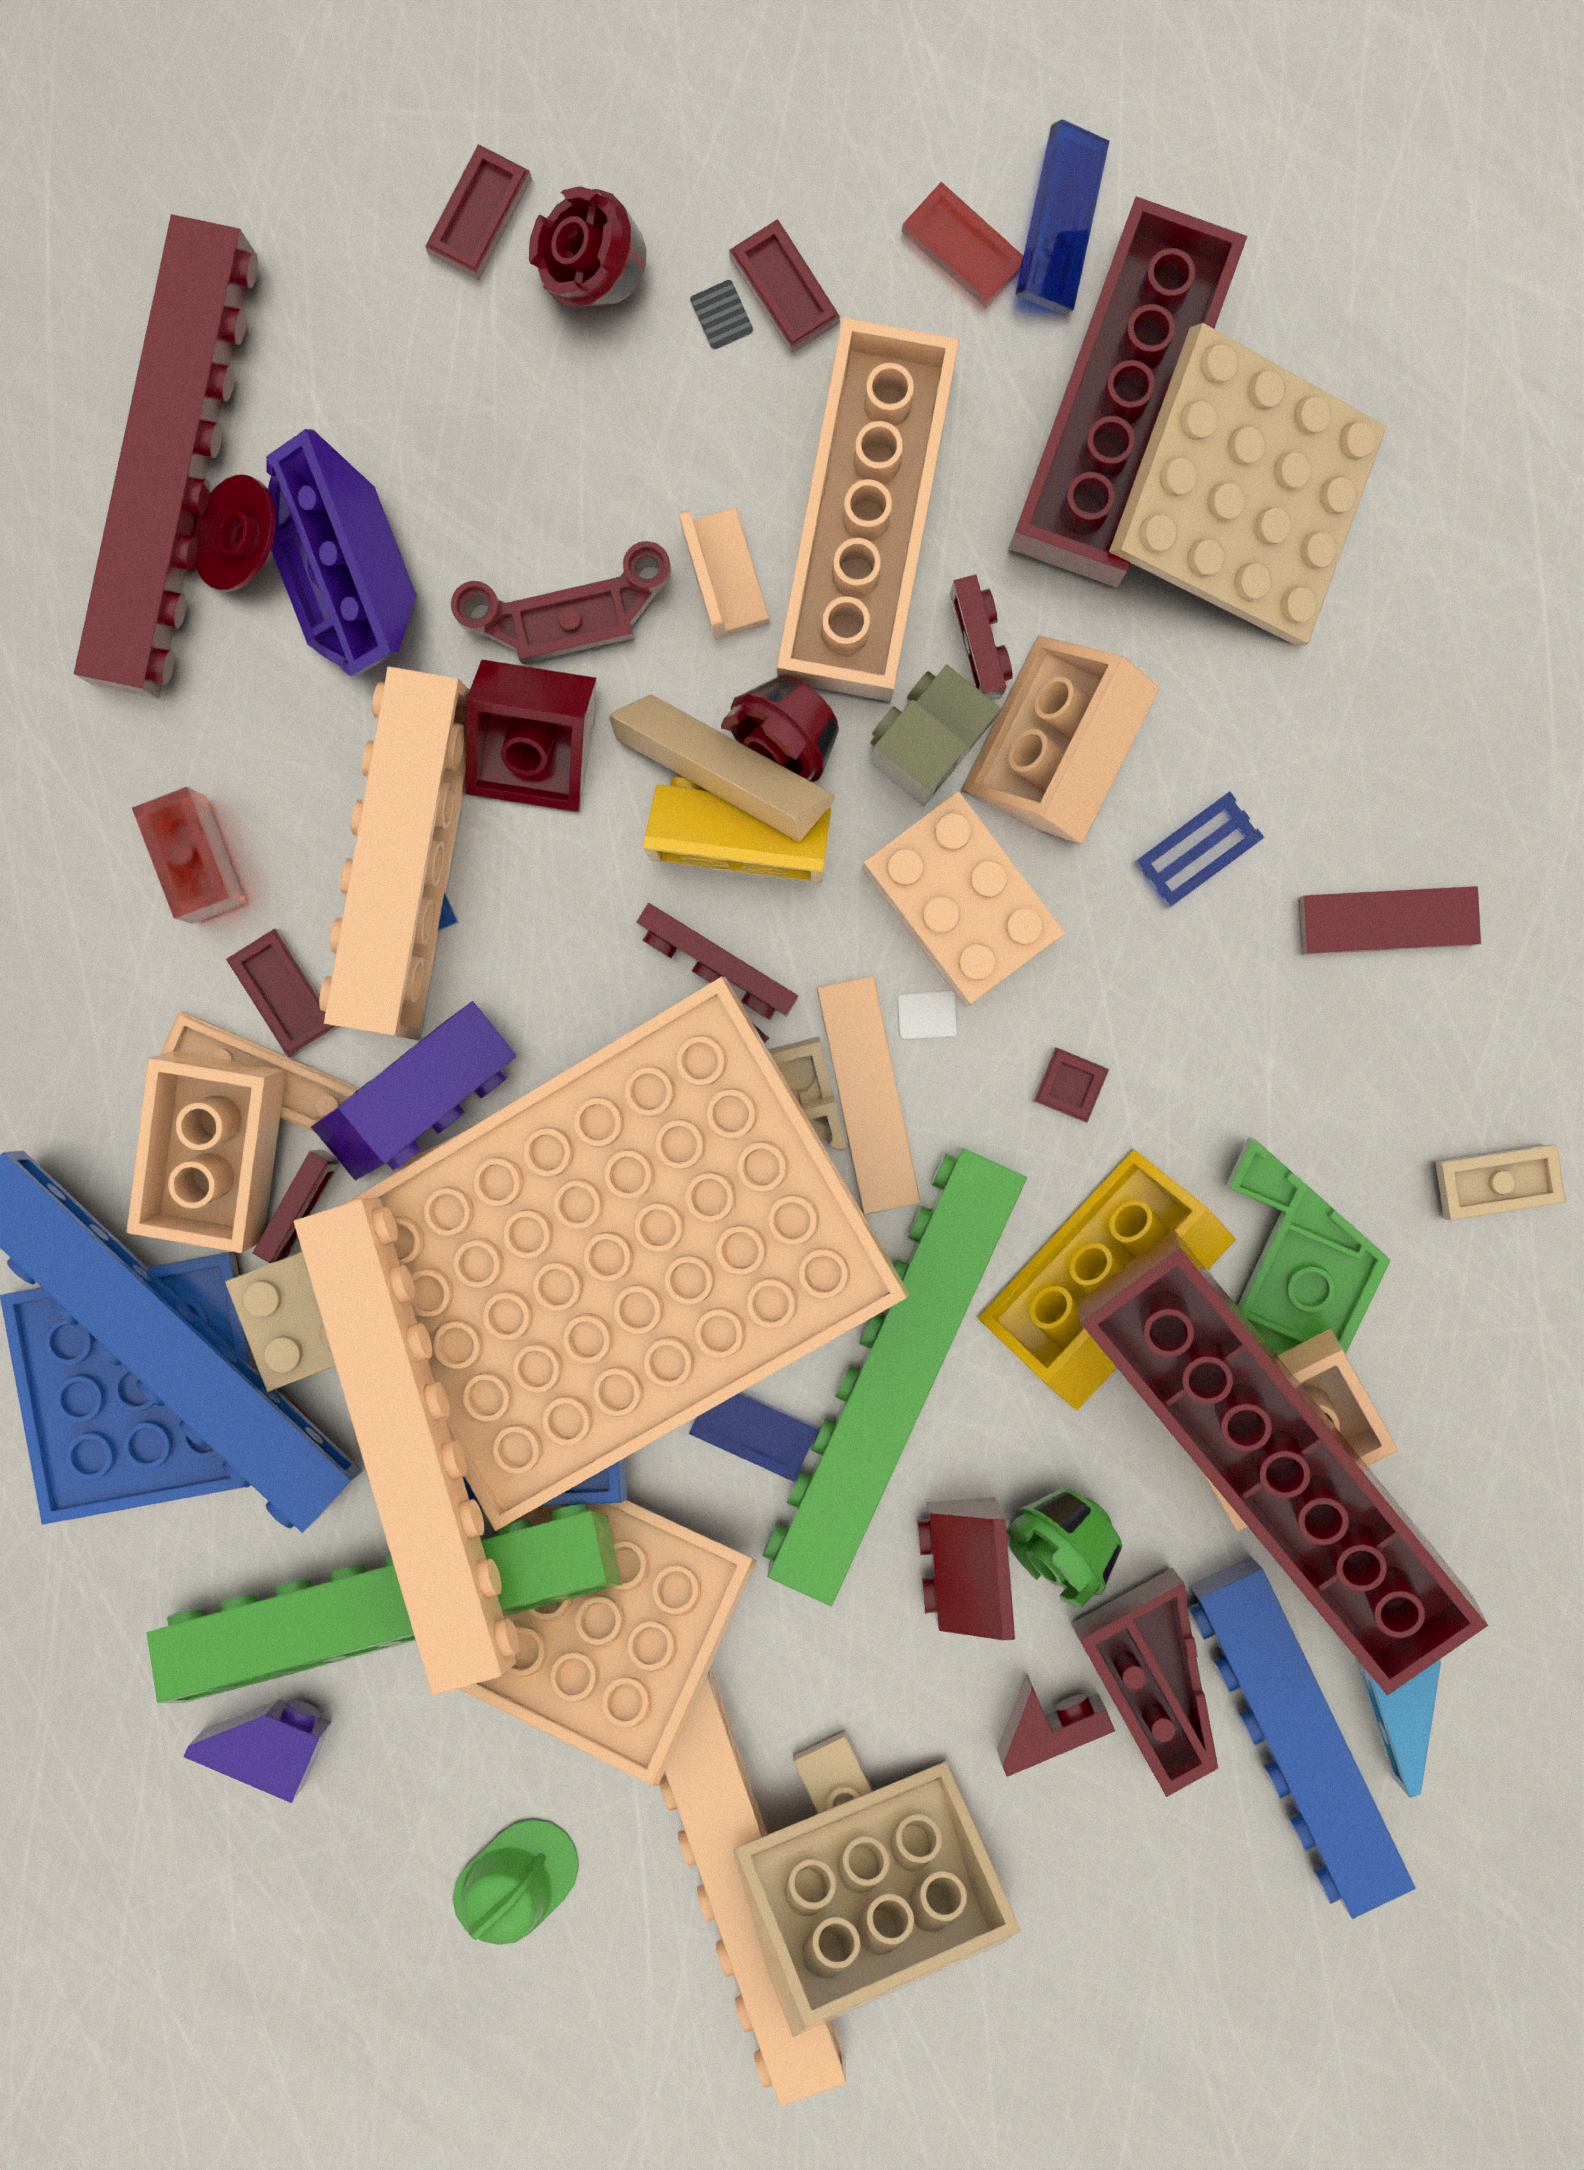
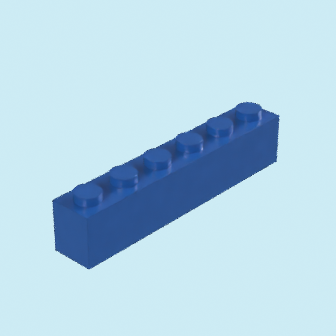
[1188,1557,1416,1919]

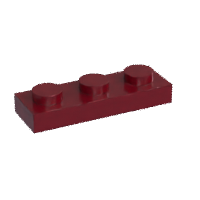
[636,902,799,1020]

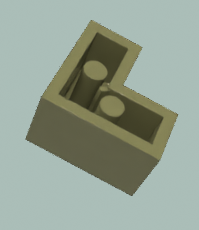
[870,664,1001,807]

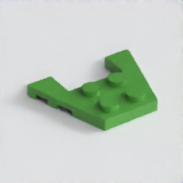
[1227,1137,1391,1356]

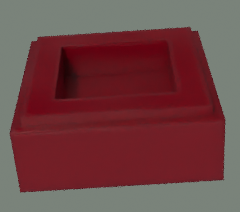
[1032,1047,1109,1123]

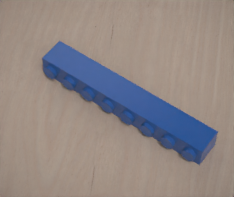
[0,1150,363,1533]

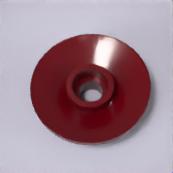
[193,474,276,592]

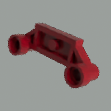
[451,541,671,664]

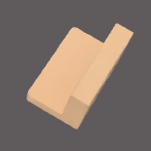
[679,508,770,639]

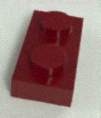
[950,574,1013,701]

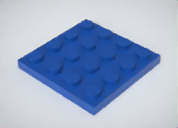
[0,1252,257,1525]

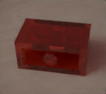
[132,787,247,924]

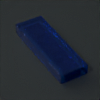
[1015,119,1110,315]

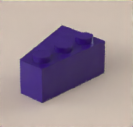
[311,1001,517,1181]

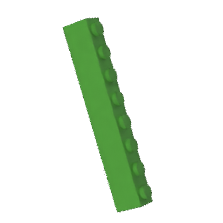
[762,1147,1027,1607]
[146,1504,622,1703]

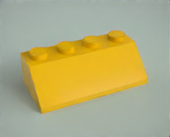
[978,1149,1236,1411]

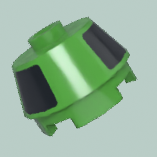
[1007,1488,1123,1607]

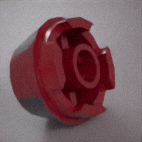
[529,186,647,308]
[721,675,839,782]

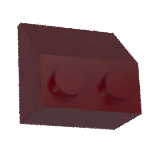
[465,659,597,812]
[917,1497,1015,1640]

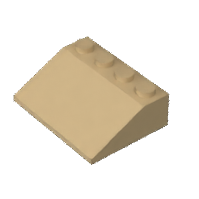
[733,1761,1021,2037]

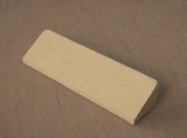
[609,694,835,842]

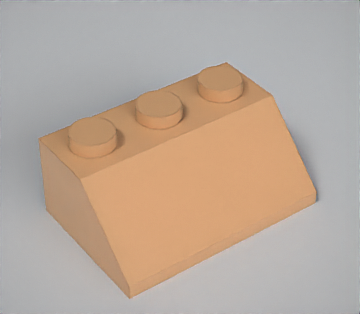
[961,635,1160,844]

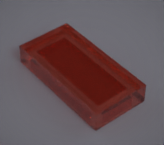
[902,181,1027,309]

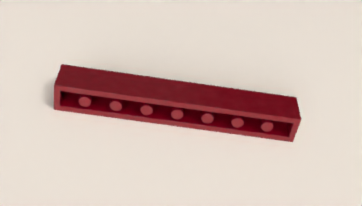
[74,214,258,699]

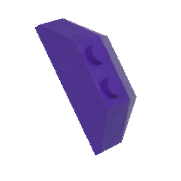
[266,429,416,676]

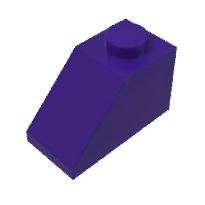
[183,1699,331,1803]

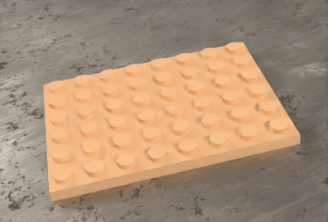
[343,977,910,1531]

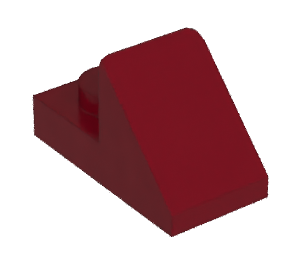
[997,1675,1115,1777]

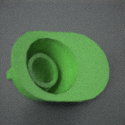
[452,1819,579,1945]

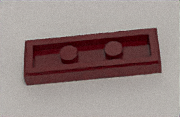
[1299,886,1481,955]

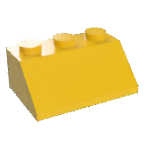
[643,777,832,883]

